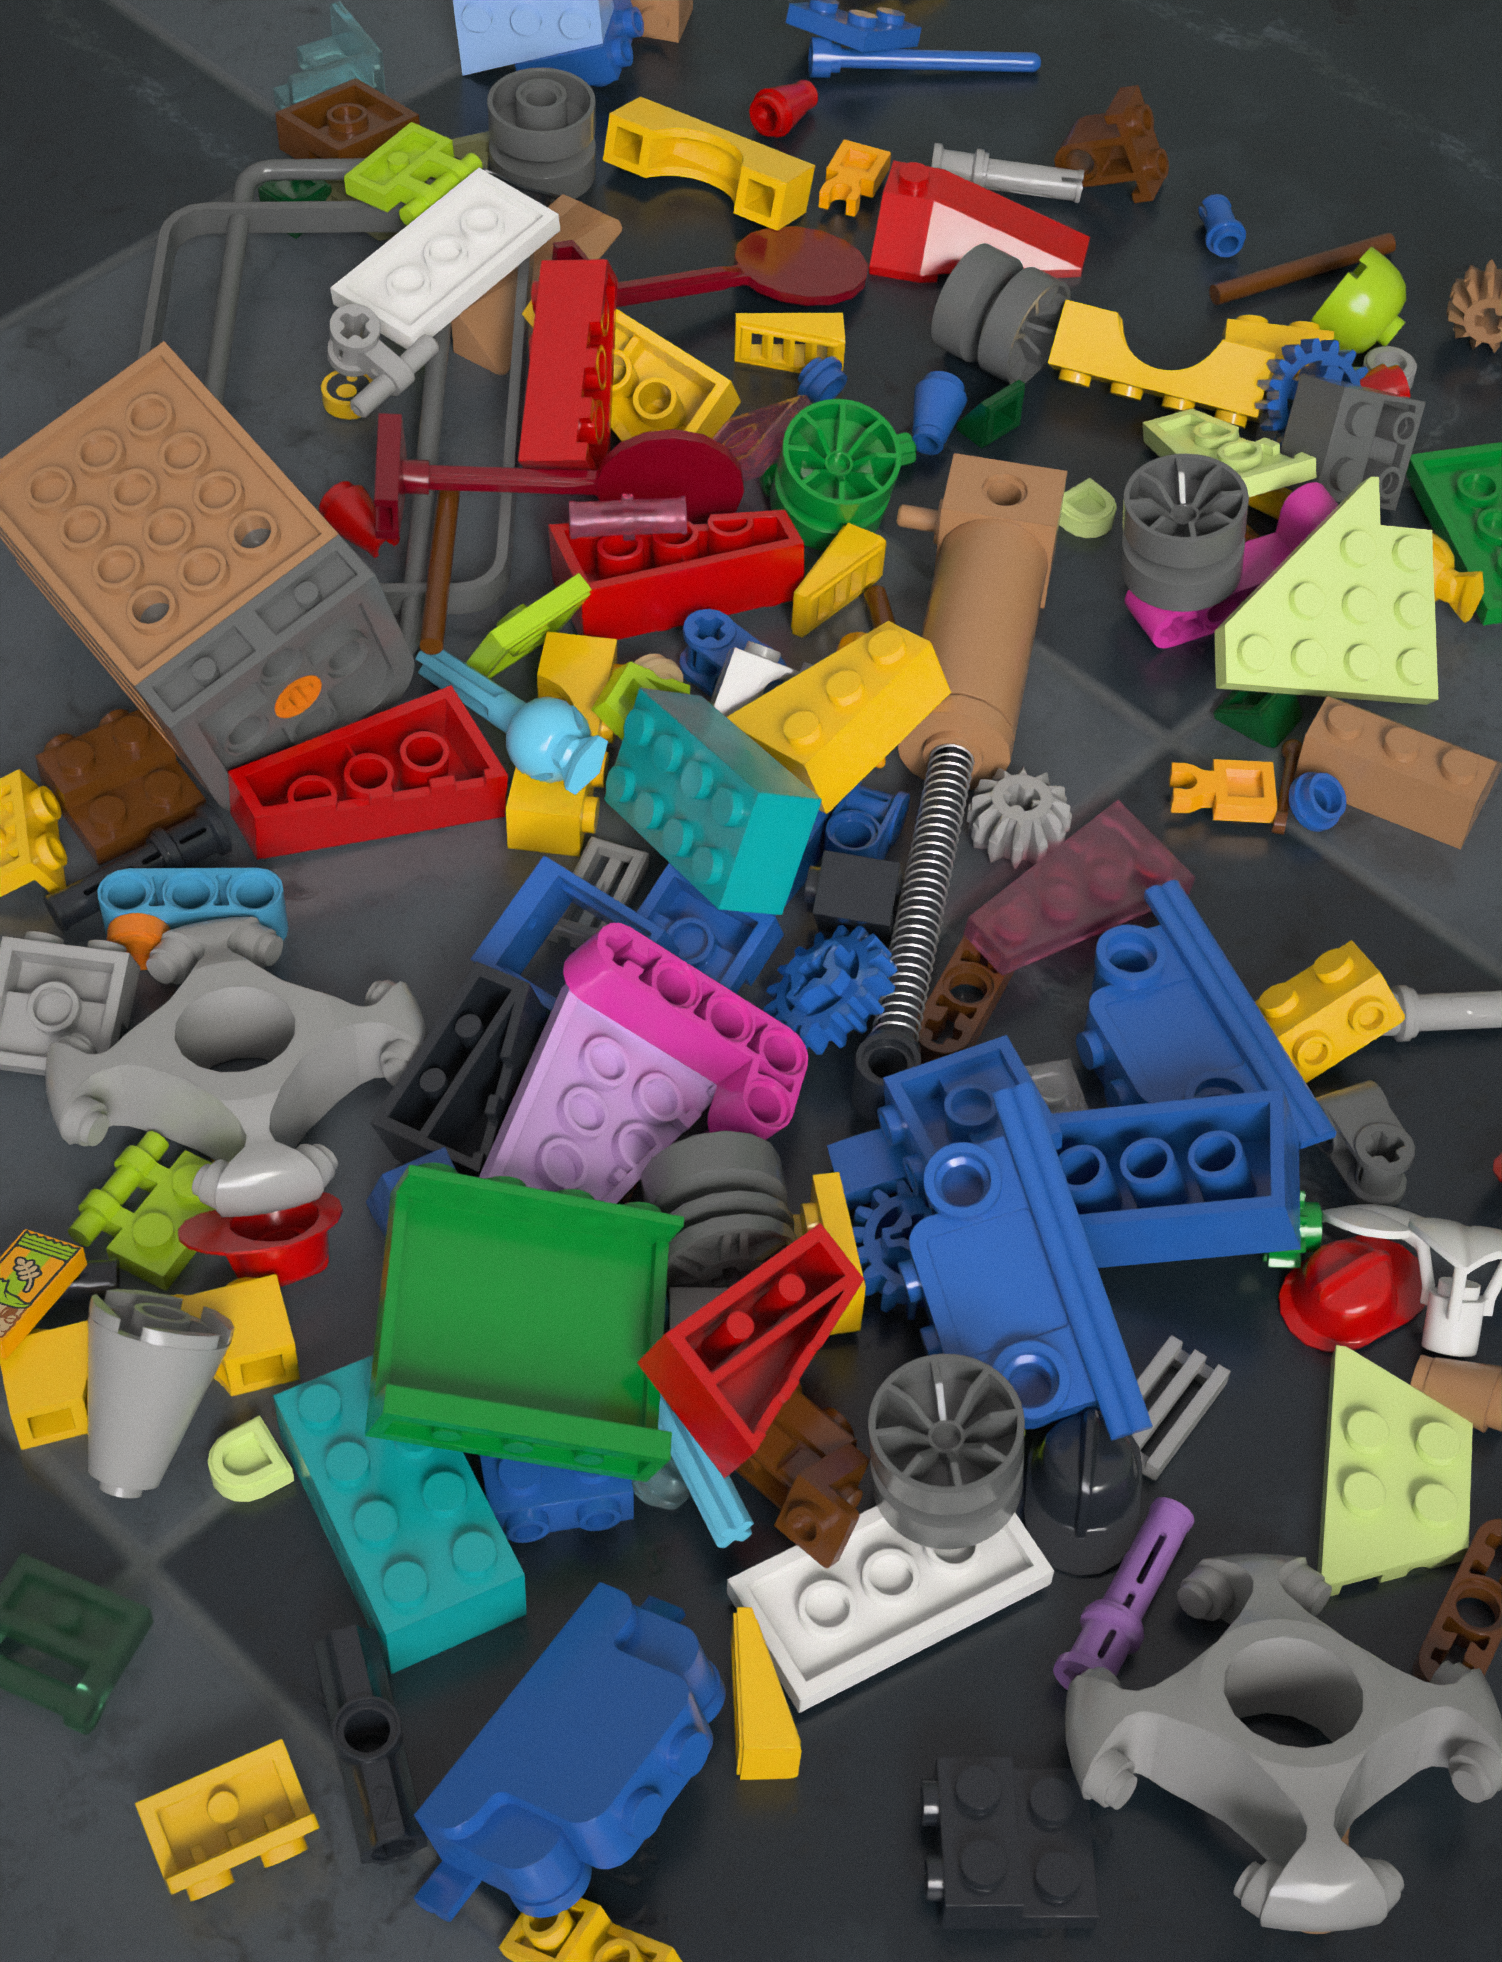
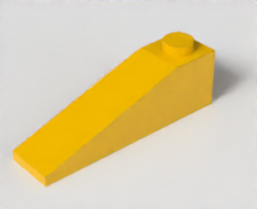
[522,299,741,442]

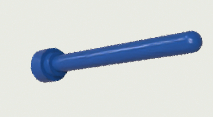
[808,37,1041,78]

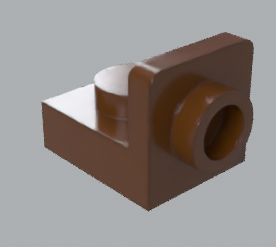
[774,1442,870,1568]

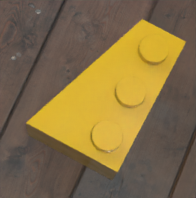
[727,621,951,814]

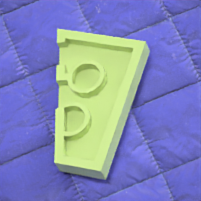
[1143,409,1317,497]

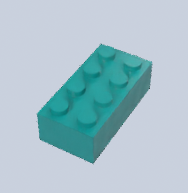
[604,688,822,915]
[273,1355,527,1674]

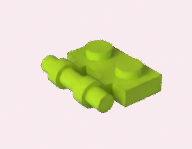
[344,122,483,225]
[68,1131,216,1291]

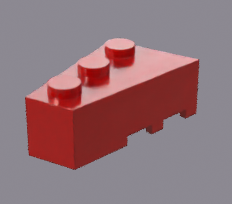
[637,1223,864,1479]

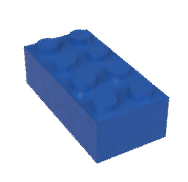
[1052,1089,1301,1268]

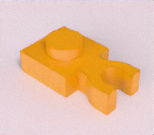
[819,139,891,217]
[1168,759,1277,823]

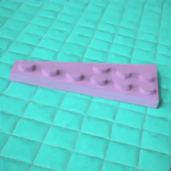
[479,984,717,1204]

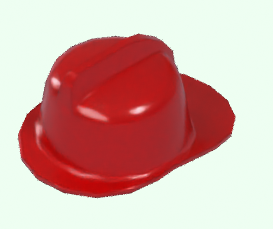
[177,1192,343,1287]
[1279,1235,1425,1353]

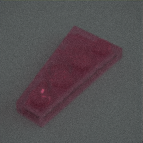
[964,800,1195,976]

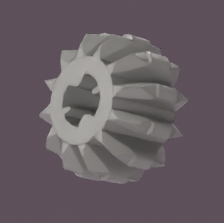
[967,765,1072,870]

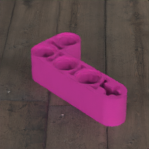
[1124,482,1339,649]
[563,923,808,1140]

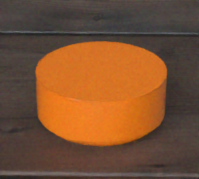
[106,913,171,970]

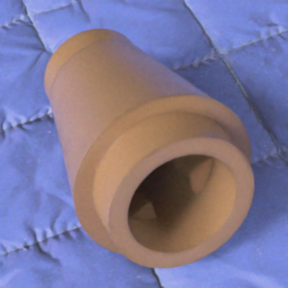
[1410,1354,1502,1433]

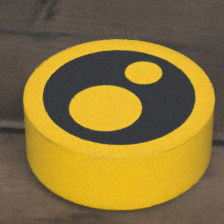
[321,371,373,420]

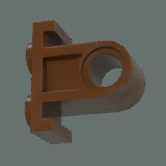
[1054,85,1169,203]

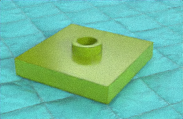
[466,573,592,679]

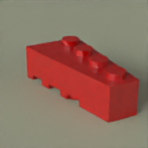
[518,259,618,471]
[548,510,804,640]
[228,685,508,860]

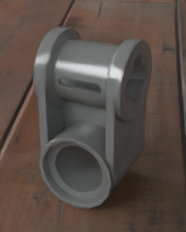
[1316,1080,1415,1207]

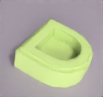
[1059,478,1117,538]
[208,1415,294,1502]

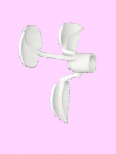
[1321,1204,1502,1357]

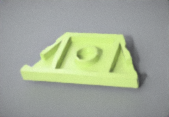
[1317,1345,1473,1596]

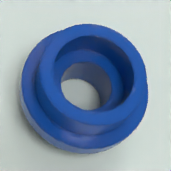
[797,356,848,403]
[1289,772,1347,832]

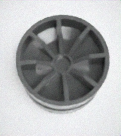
[487,68,596,206]
[931,243,1071,384]
[1121,453,1249,612]
[868,1354,1025,1549]

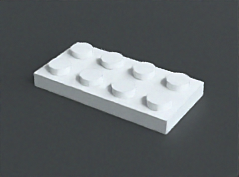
[330,168,560,349]
[727,1506,1054,1713]

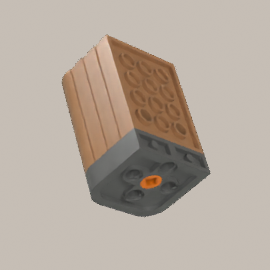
[0,341,414,811]

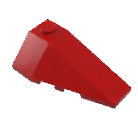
[869,160,1090,283]

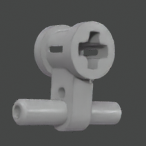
[327,304,439,418]

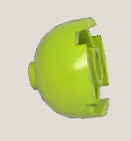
[1311,246,1406,354]

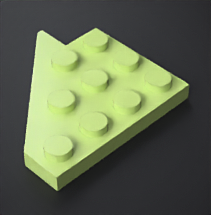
[1215,477,1438,705]

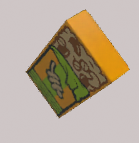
[0,1229,87,1359]

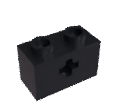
[804,850,903,943]

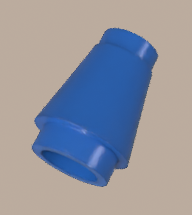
[912,371,967,455]

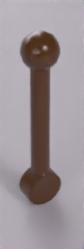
[1271,739,1303,835]

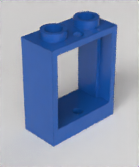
[470,855,680,1016]

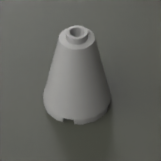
[88,1289,235,1498]

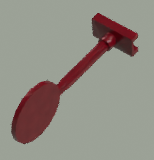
[552,226,868,307]
[374,413,744,539]

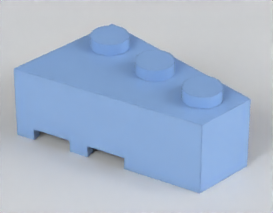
[453,0,614,76]

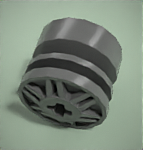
[641,1131,798,1298]

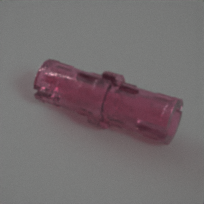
[569,494,687,541]

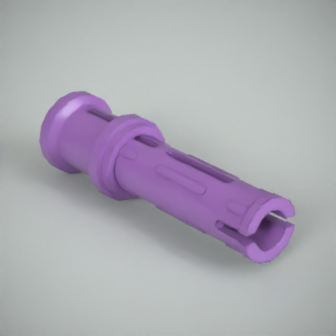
[1053,1497,1195,1690]

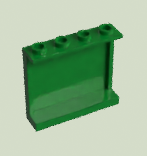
[365,1163,684,1482]

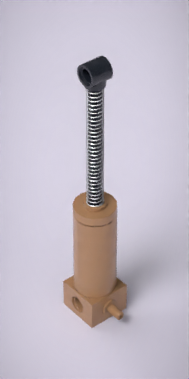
[852,453,1068,1124]

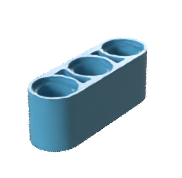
[97,868,289,940]

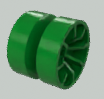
[770,399,902,551]

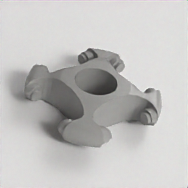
[45,917,428,1217]
[1064,1553,1502,1932]

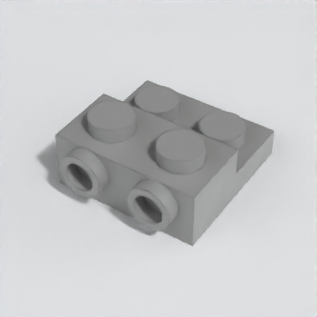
[0,931,140,1076]

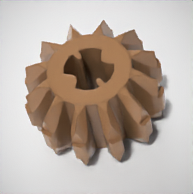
[1447,259,1502,353]

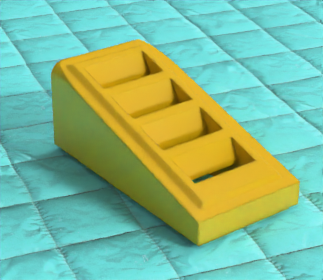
[734,313,845,373]
[791,523,886,638]
[730,1607,802,1780]

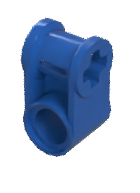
[679,609,787,697]
[823,780,910,860]

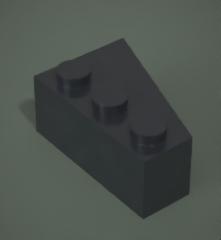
[370,961,549,1178]

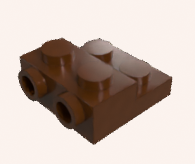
[275,78,420,159]
[35,709,206,866]

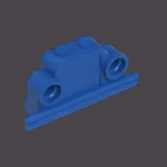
[1076,880,1336,1149]
[898,1082,1153,1441]
[413,1582,726,1922]

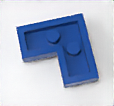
[786,0,922,52]

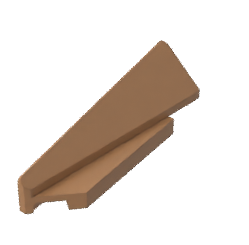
[451,194,622,375]

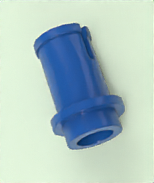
[1198,194,1246,257]

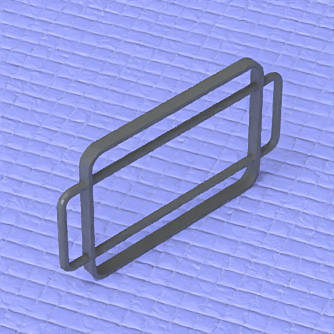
[138,158,534,655]

